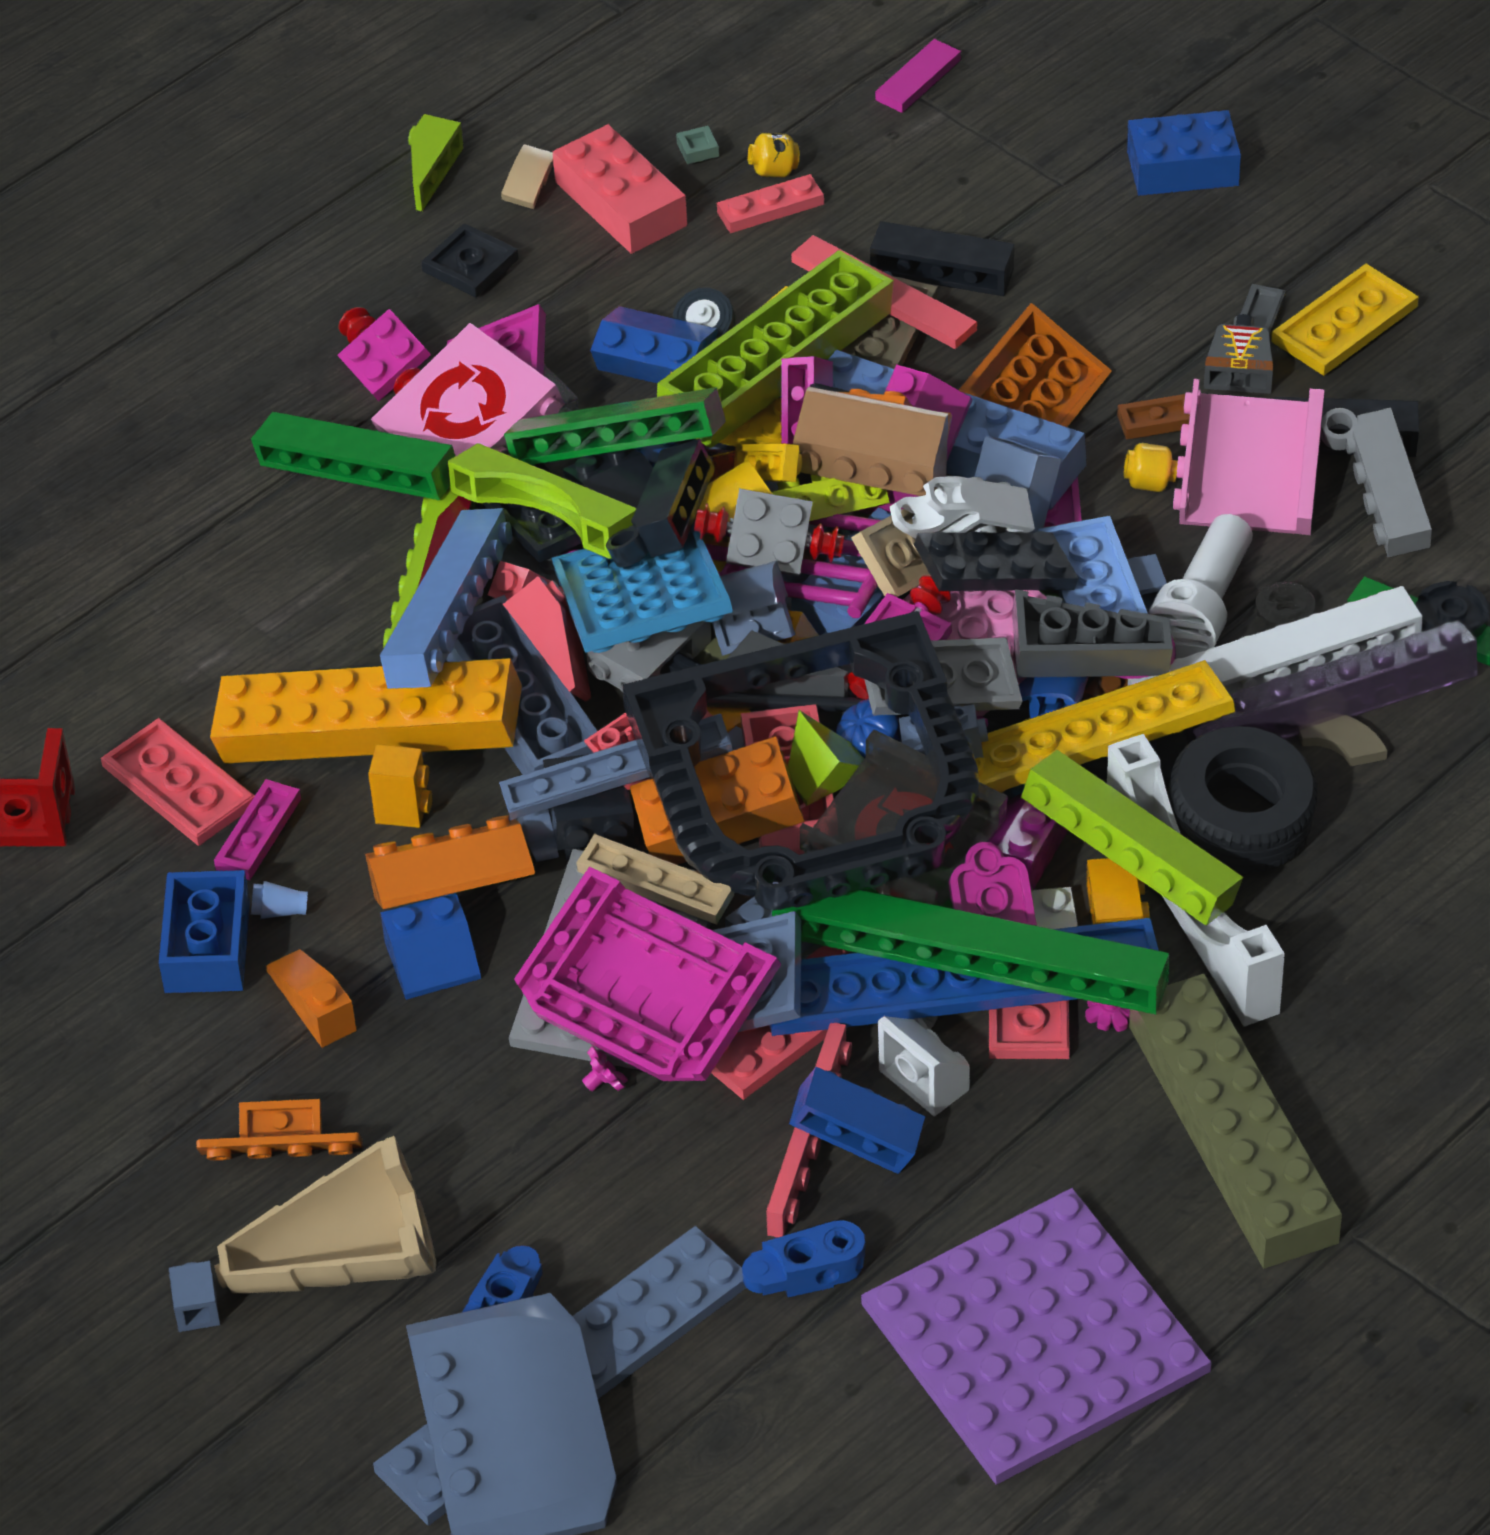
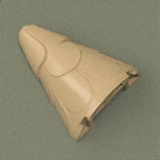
[214,1136,436,1294]

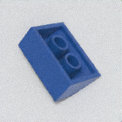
[590,306,718,384]

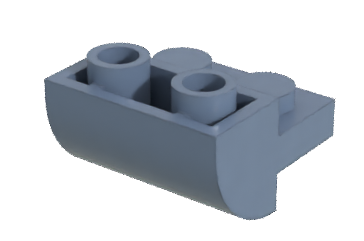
[712,560,795,656]

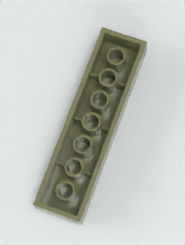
[1129,974,1342,1269]

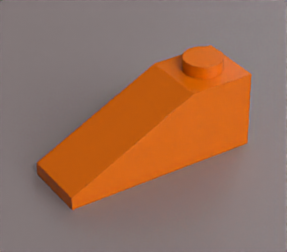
[266,949,357,1048]

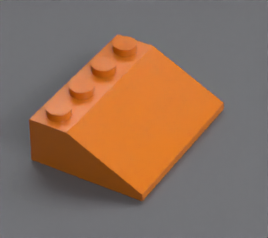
[959,303,1112,427]

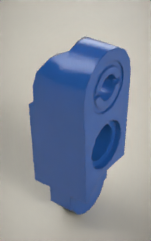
[742,1220,865,1297]
[462,1246,543,1313]

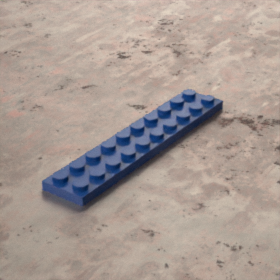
[770,918,1159,1036]

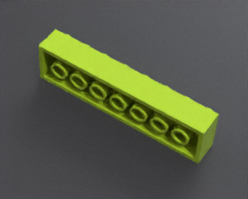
[657,250,894,448]

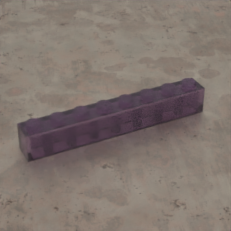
[1187,620,1478,745]

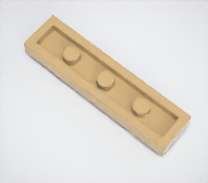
[576,834,734,925]

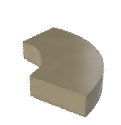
[1291,709,1387,767]

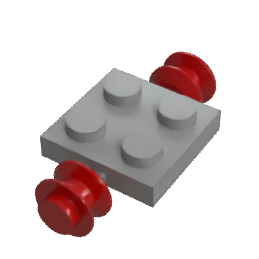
[694,488,845,576]

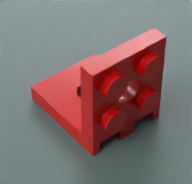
[0,728,75,846]

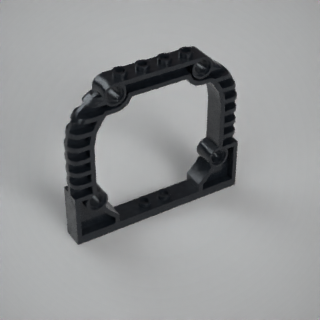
[623,611,979,910]

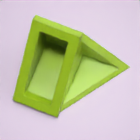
[788,710,870,806]

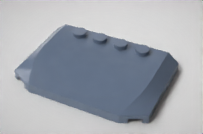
[406,1293,617,1535]

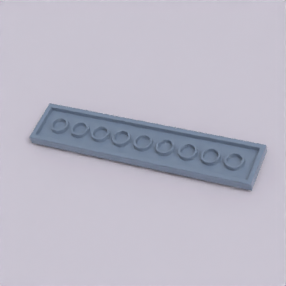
[373,1226,746,1526]

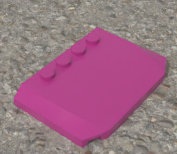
[514,866,782,1081]

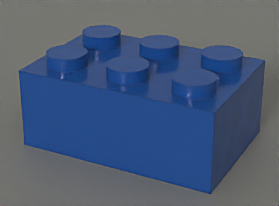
[1127,110,1241,196]
[159,870,250,993]

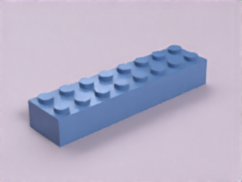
[828,350,1086,510]

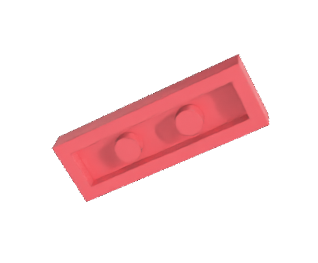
[717,174,824,233]

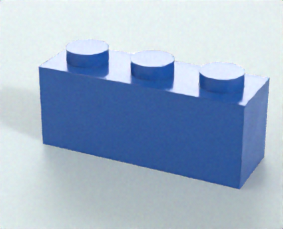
[789,1067,925,1174]

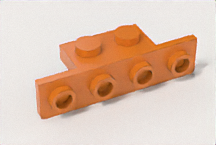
[197,1099,363,1161]

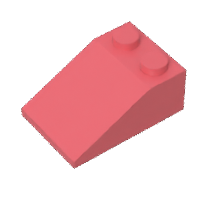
[503,576,591,702]

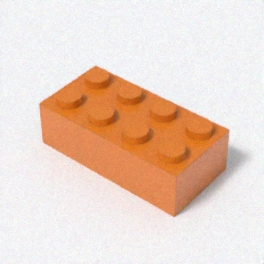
[630,736,805,865]

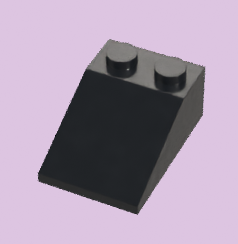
[563,449,653,508]

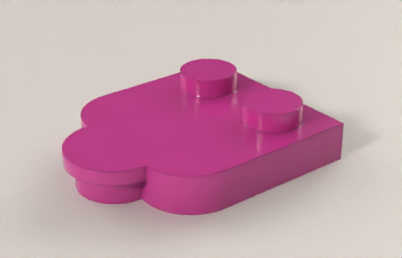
[949,842,1037,926]

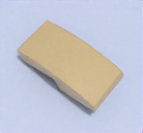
[501,144,553,209]

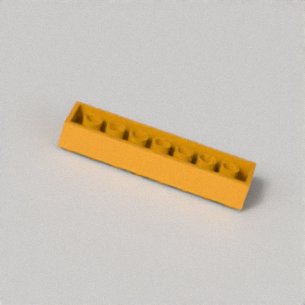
[210,658,522,763]

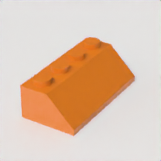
[365,816,535,909]

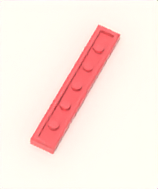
[791,235,977,349]

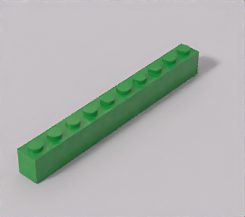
[772,890,1169,1015]

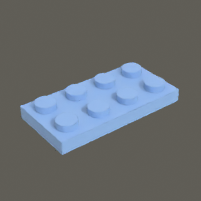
[1038,516,1148,614]

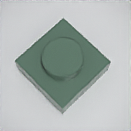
[676,126,719,164]

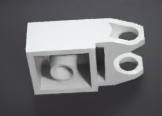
[890,476,1035,539]

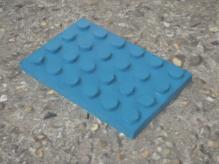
[552,521,733,653]

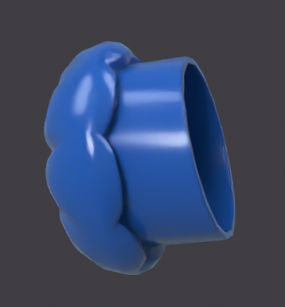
[836,699,901,766]

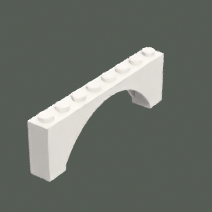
[1107,734,1285,1026]

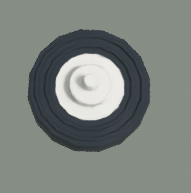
[673,288,735,339]

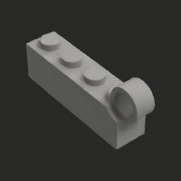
[1321,408,1432,557]

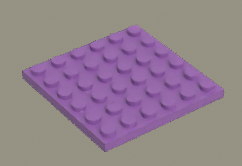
[861,1188,1211,1485]

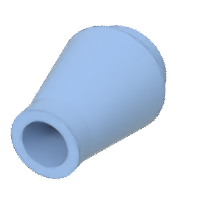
[251,881,308,919]

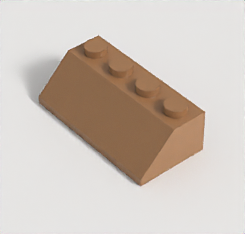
[793,387,948,496]

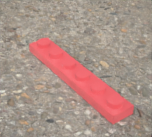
[766,1023,852,1237]

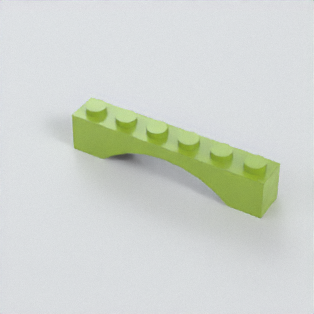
[448,443,636,559]

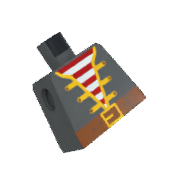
[1204,314,1273,394]

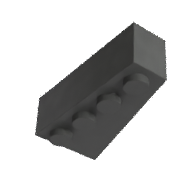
[1012,589,1173,678]

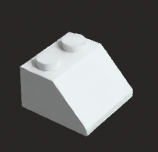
[878,1016,970,1117]

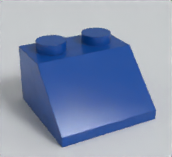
[381,893,481,999]

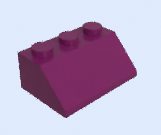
[960,793,1067,893]

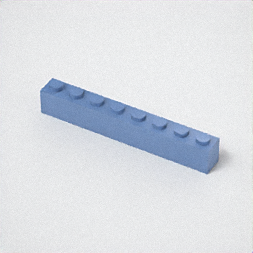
[380,508,512,689]

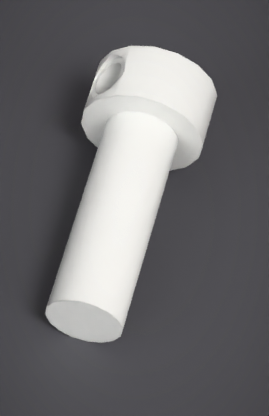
[1148,514,1253,659]

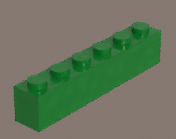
[504,387,726,465]
[251,412,455,500]

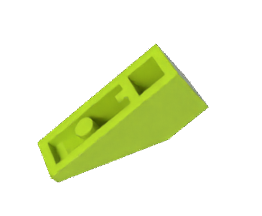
[408,114,463,211]

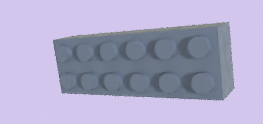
[446,595,597,775]

